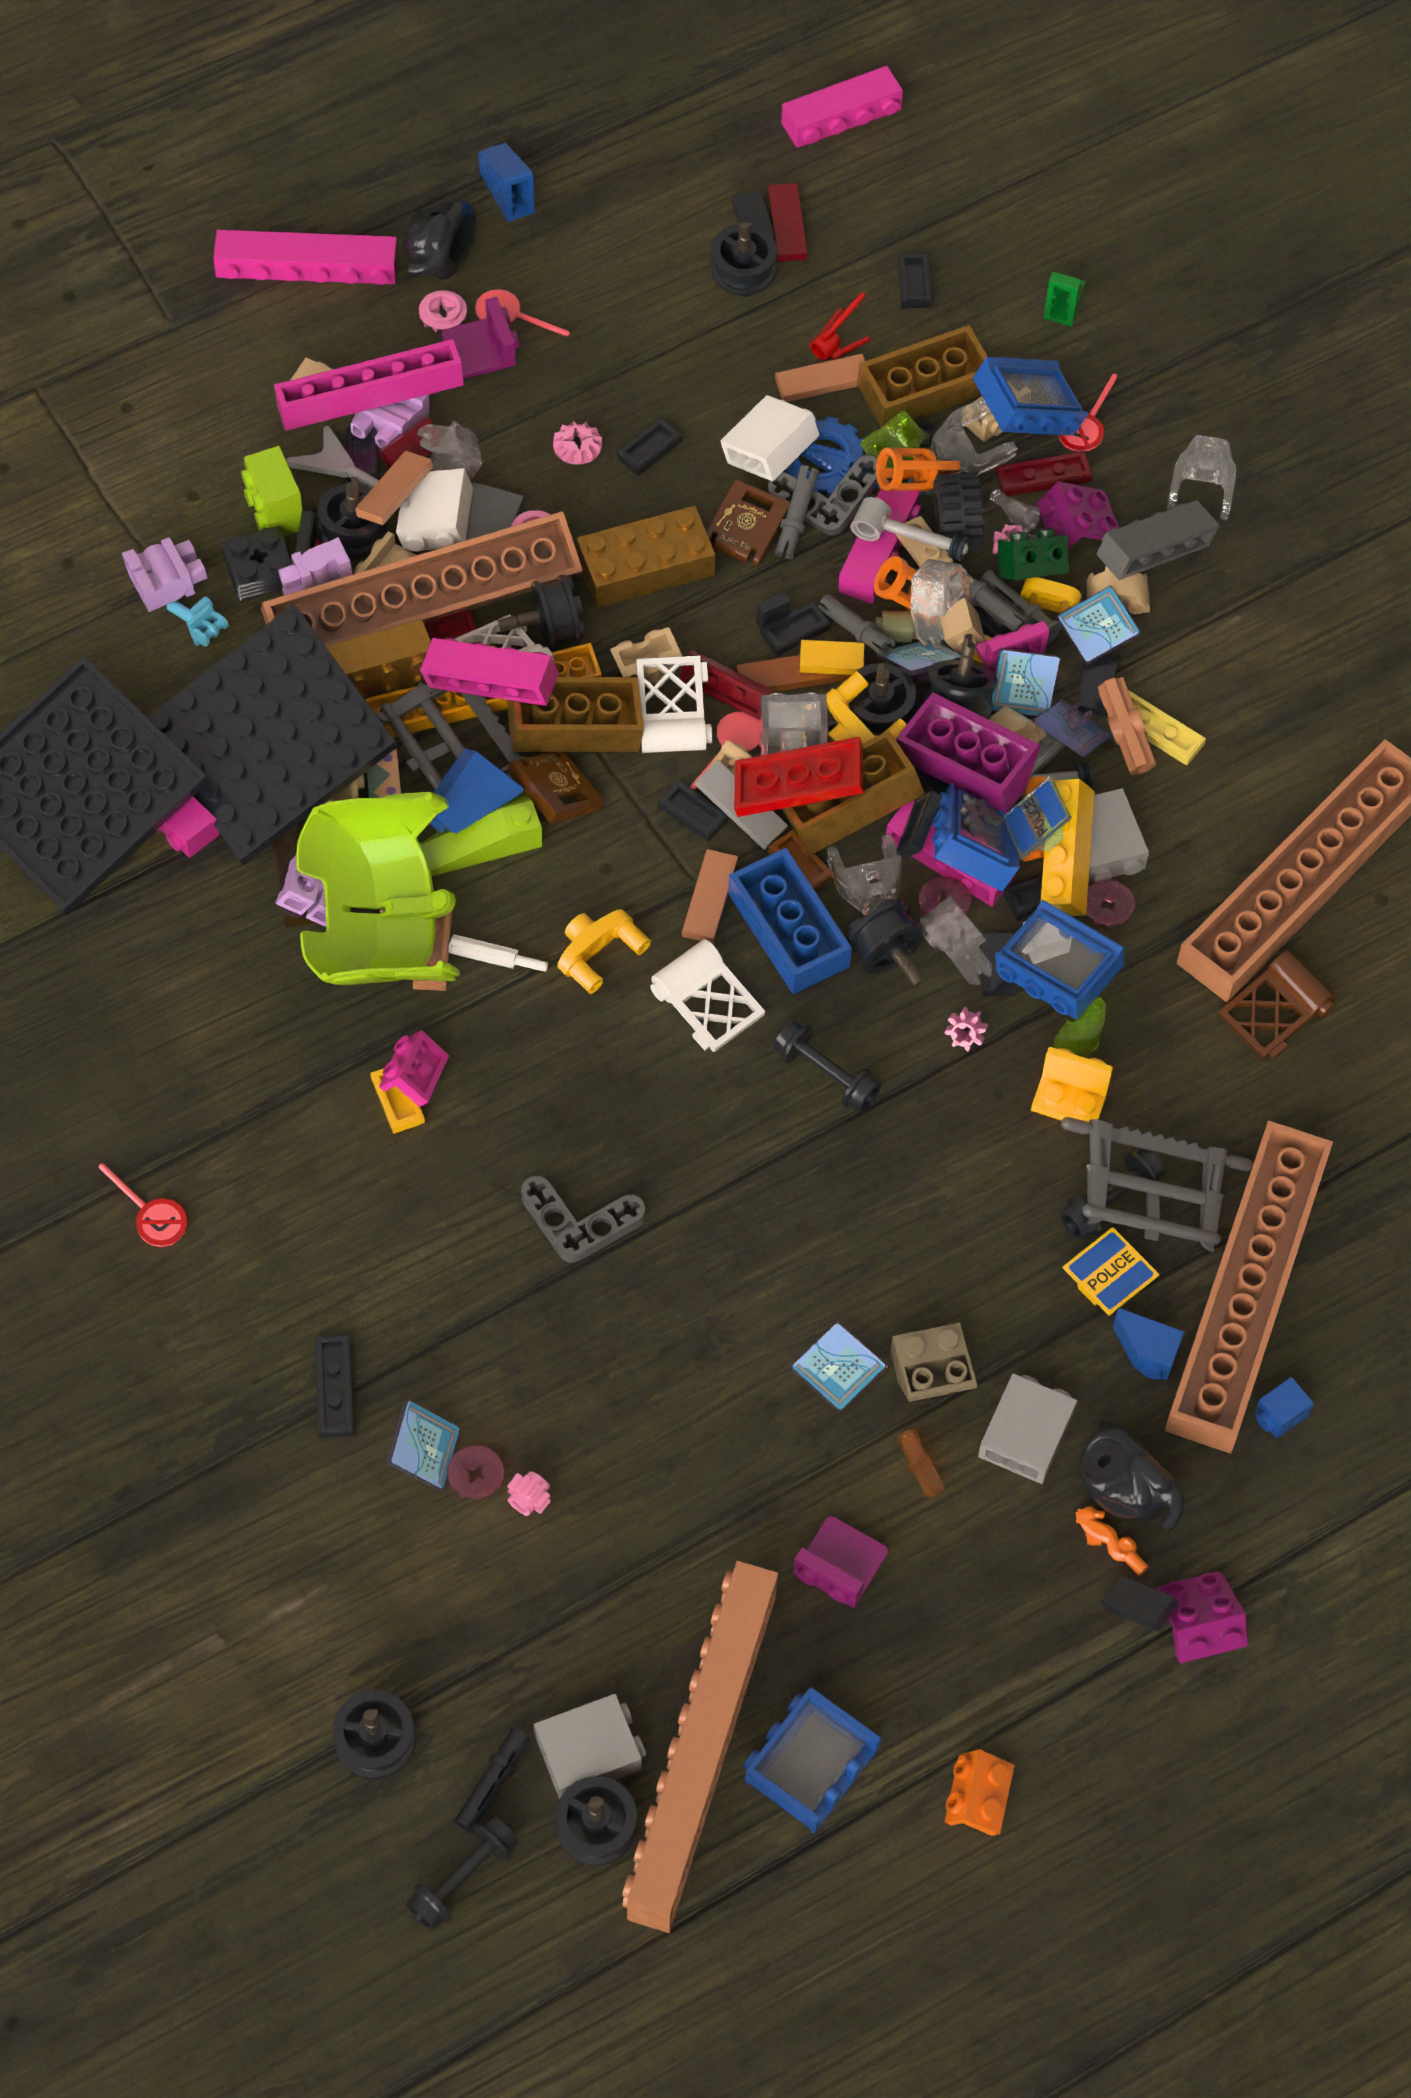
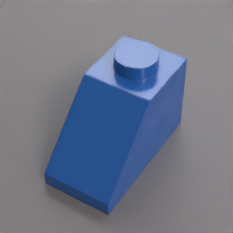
[1113,1308,1184,1381]

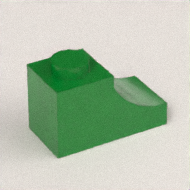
[1044,272,1086,327]

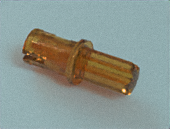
[896,1429,944,1498]

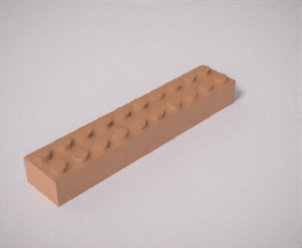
[261,511,583,646]
[1177,739,1411,1003]
[1164,1120,1333,1454]
[622,1561,778,1933]

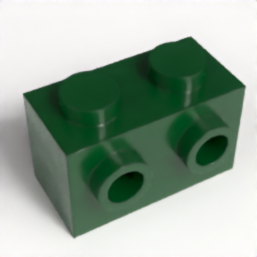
[998,528,1069,580]

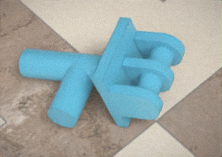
[167,596,229,647]

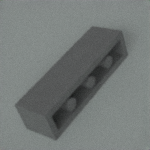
[1096,500,1220,580]

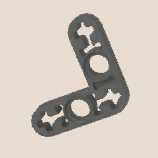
[768,455,878,535]
[521,1176,645,1263]

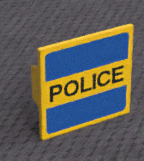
[1063,1227,1160,1316]

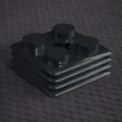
[221,526,293,601]

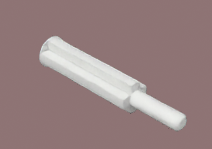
[449,934,548,972]

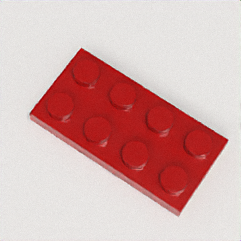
[734,737,863,817]

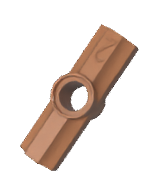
[1098,677,1156,775]

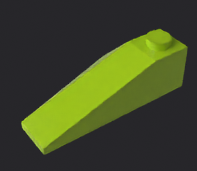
[420,791,542,876]

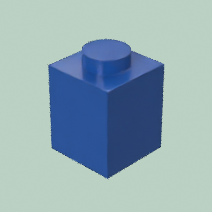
[1255,1377,1314,1439]

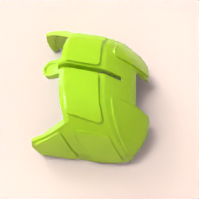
[296,792,460,985]

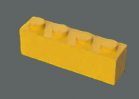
[1041,779,1095,916]

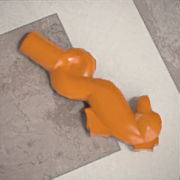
[1075,1506,1149,1576]

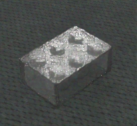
[759,692,828,756]

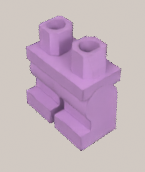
[351,394,430,448]
[122,537,207,612]
[278,537,353,596]
[275,856,326,927]

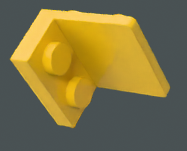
[1031,1047,1113,1122]

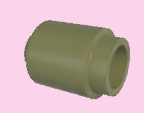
[875,611,921,643]

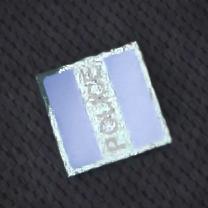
[1002,776,1072,859]

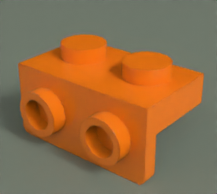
[945,1749,1015,1836]

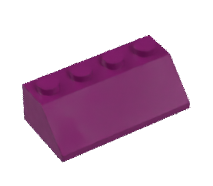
[896,693,1040,814]

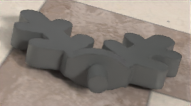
[959,794,1003,835]

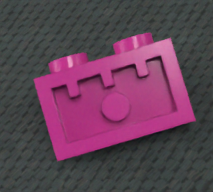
[976,621,1049,671]
[379,1030,449,1107]

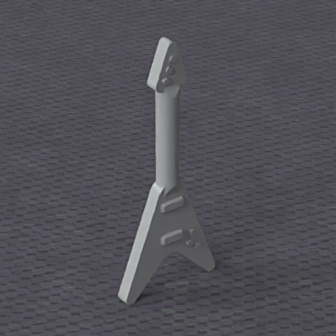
[286,426,409,507]

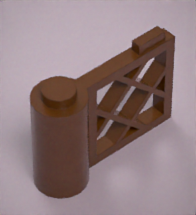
[1218,950,1336,1060]

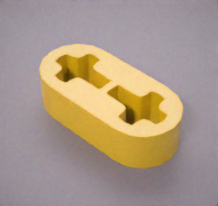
[1020,577,1082,614]

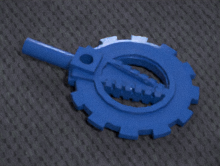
[782,417,892,496]

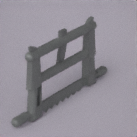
[376,682,525,790]
[1061,1117,1254,1252]

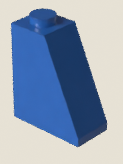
[478,143,534,222]
[428,748,524,834]

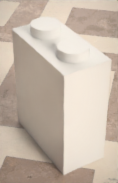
[720,395,819,481]
[396,468,473,552]

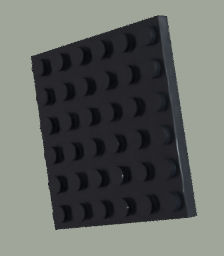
[147,604,399,865]
[0,656,210,915]

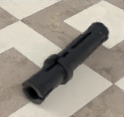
[453,1728,531,1833]

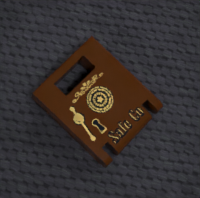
[706,479,790,568]
[508,752,604,824]

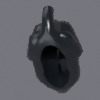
[403,199,477,280]
[1079,1420,1184,1533]

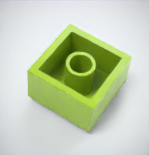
[241,446,302,536]

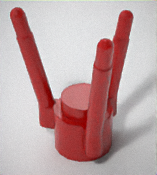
[809,292,871,361]

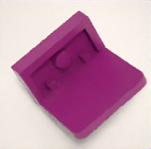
[442,296,519,379]
[1036,482,1119,551]
[793,1516,888,1609]
[1156,1572,1248,1664]

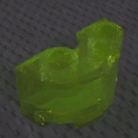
[859,410,928,468]
[1053,996,1106,1058]

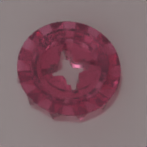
[919,877,971,926]
[1086,880,1135,929]
[448,1446,504,1501]

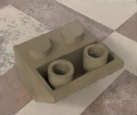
[890,1323,977,1402]

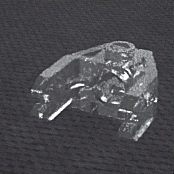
[931,399,1017,476]
[417,421,483,481]
[1167,435,1236,520]
[911,559,974,649]
[827,834,902,915]
[920,895,992,985]

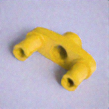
[823,671,907,743]
[557,909,651,994]

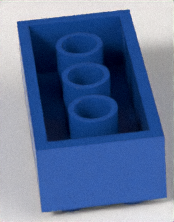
[728,848,852,995]

